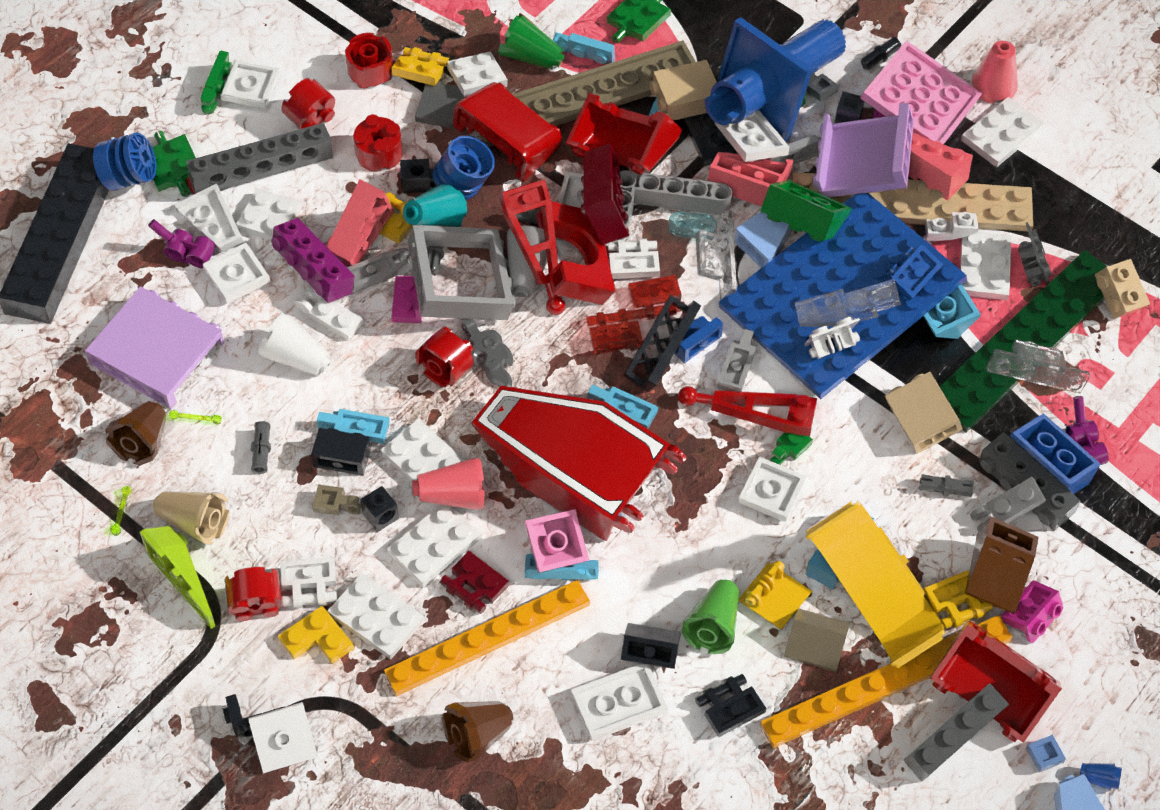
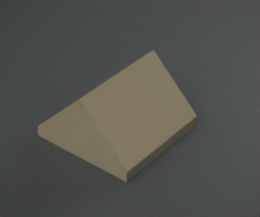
[784,608,850,672]

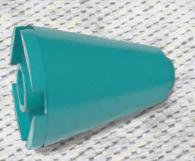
[403,185,467,227]

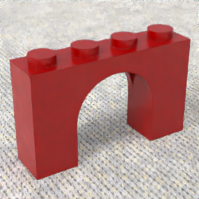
[536,201,615,305]

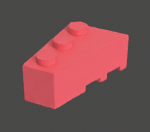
[908,133,973,201]
[708,152,793,207]
[327,179,394,267]

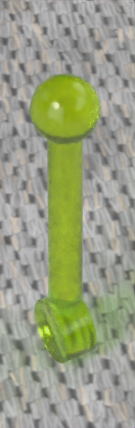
[169,410,222,424]
[110,486,132,536]

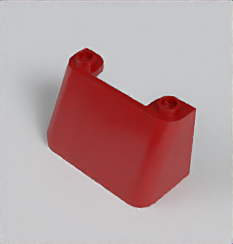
[453,82,562,182]
[566,93,682,175]
[930,620,1062,743]

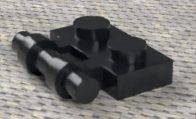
[695,673,767,737]

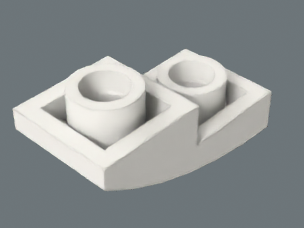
[925,212,978,241]

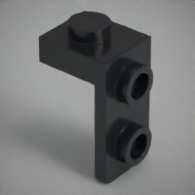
[222,694,285,737]

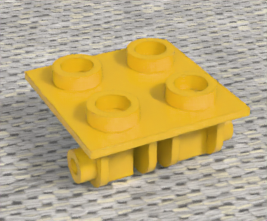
[738,560,812,630]

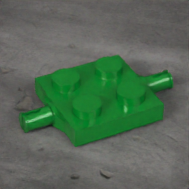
[607,0,671,44]
[152,131,196,197]

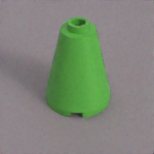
[681,579,739,654]

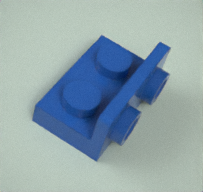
[883,244,943,301]

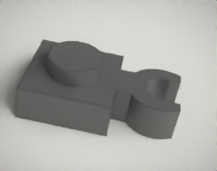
[806,73,838,102]

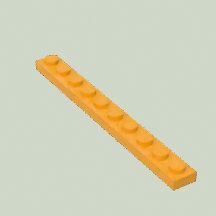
[760,615,1013,749]

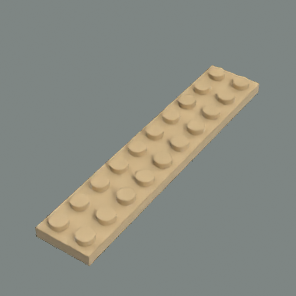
[792,172,1033,232]

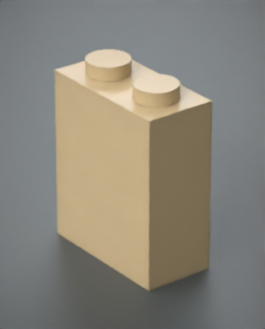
[650,60,717,120]
[885,372,963,454]

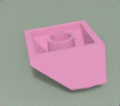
[525,509,589,573]

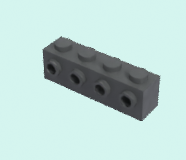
[979,432,1080,531]

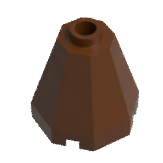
[105,401,166,466]
[441,701,513,763]

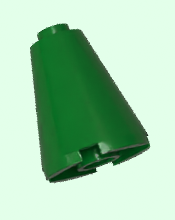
[498,13,565,70]

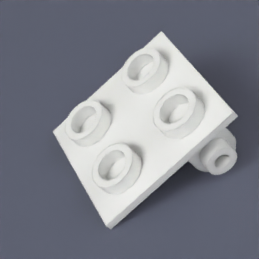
[805,317,860,359]

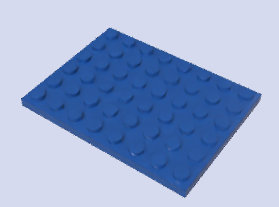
[718,193,967,400]

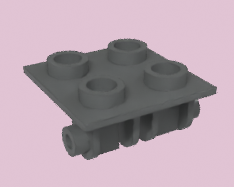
[1018,222,1052,286]

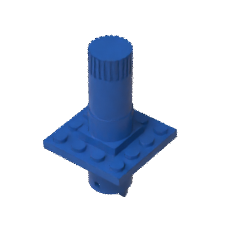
[705,17,846,142]

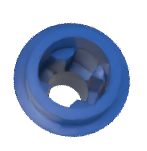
[1080,763,1122,791]

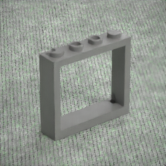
[408,225,516,320]

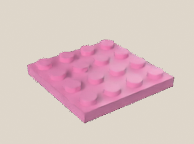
[860,40,982,145]

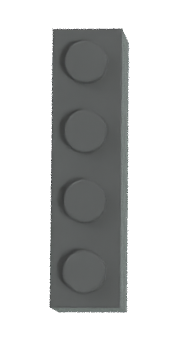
[903,683,1009,781]

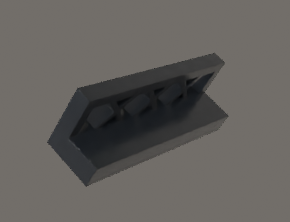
[623,295,702,392]

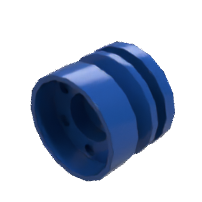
[93,132,157,191]
[433,136,495,200]

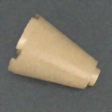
[153,491,229,545]

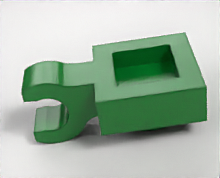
[770,432,813,465]

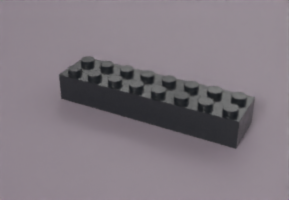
[0,143,109,324]

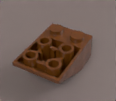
[965,516,1039,615]

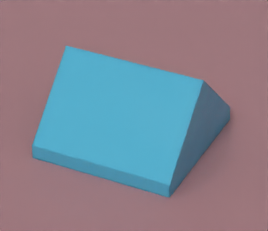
[923,284,981,339]

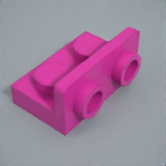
[391,276,422,323]
[1001,580,1064,644]

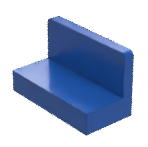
[675,316,723,364]

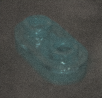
[668,212,717,239]

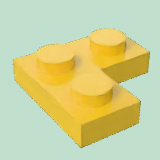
[278,606,354,664]

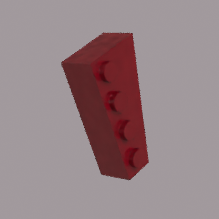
[581,143,630,245]

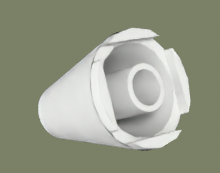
[258,313,331,375]

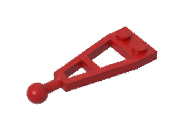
[498,179,566,315]
[678,386,817,436]

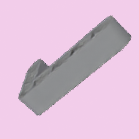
[616,171,732,241]

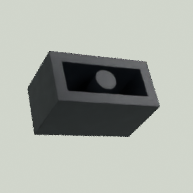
[311,428,371,476]
[621,623,681,669]

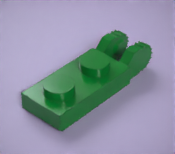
[200,50,232,115]

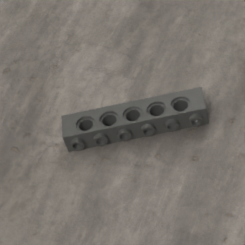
[186,123,333,194]

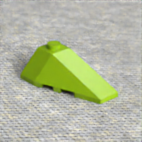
[140,526,215,629]

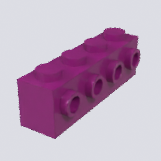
[271,218,355,303]

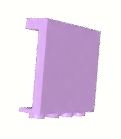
[813,103,914,197]
[85,286,224,409]

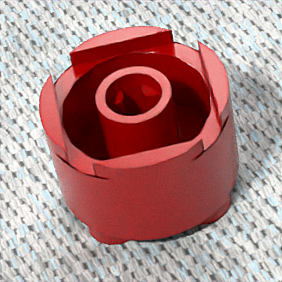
[345,33,393,89]
[281,78,335,129]
[353,114,402,172]
[415,326,474,387]
[224,567,282,622]

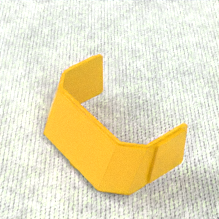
[805,500,945,669]

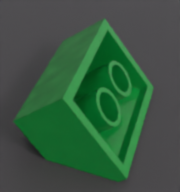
[760,180,852,242]

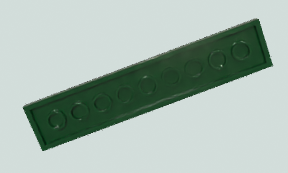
[940,250,1108,433]

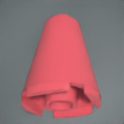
[971,41,1018,103]
[412,458,484,510]

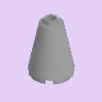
[507,226,547,297]

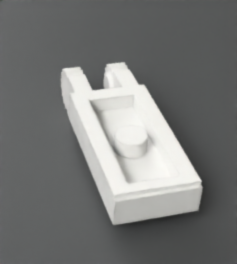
[294,287,364,340]

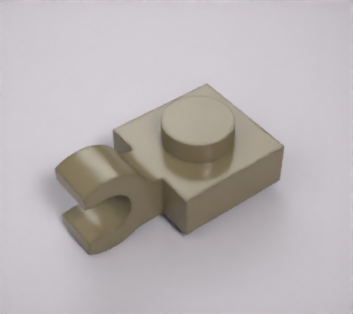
[312,484,361,516]

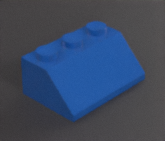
[1011,413,1101,494]

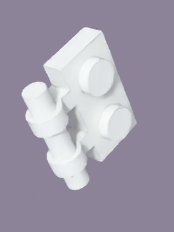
[608,239,660,279]
[280,557,337,609]

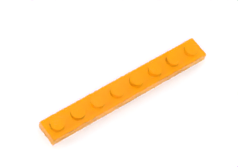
[384,580,590,697]

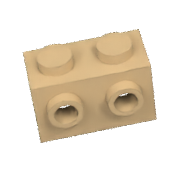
[1094,259,1150,319]

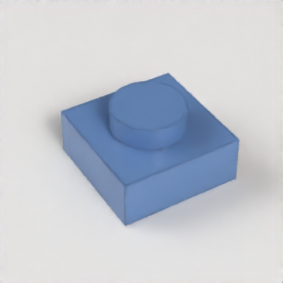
[1026,734,1066,773]

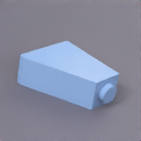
[734,212,792,268]
[1054,774,1105,810]

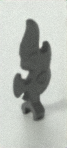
[461,318,513,387]

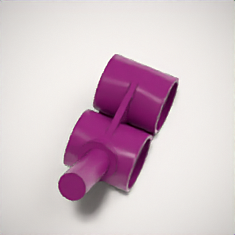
[148,219,216,269]
[1065,396,1109,465]

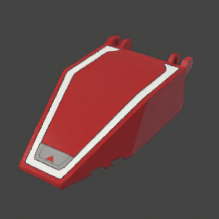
[471,385,686,541]

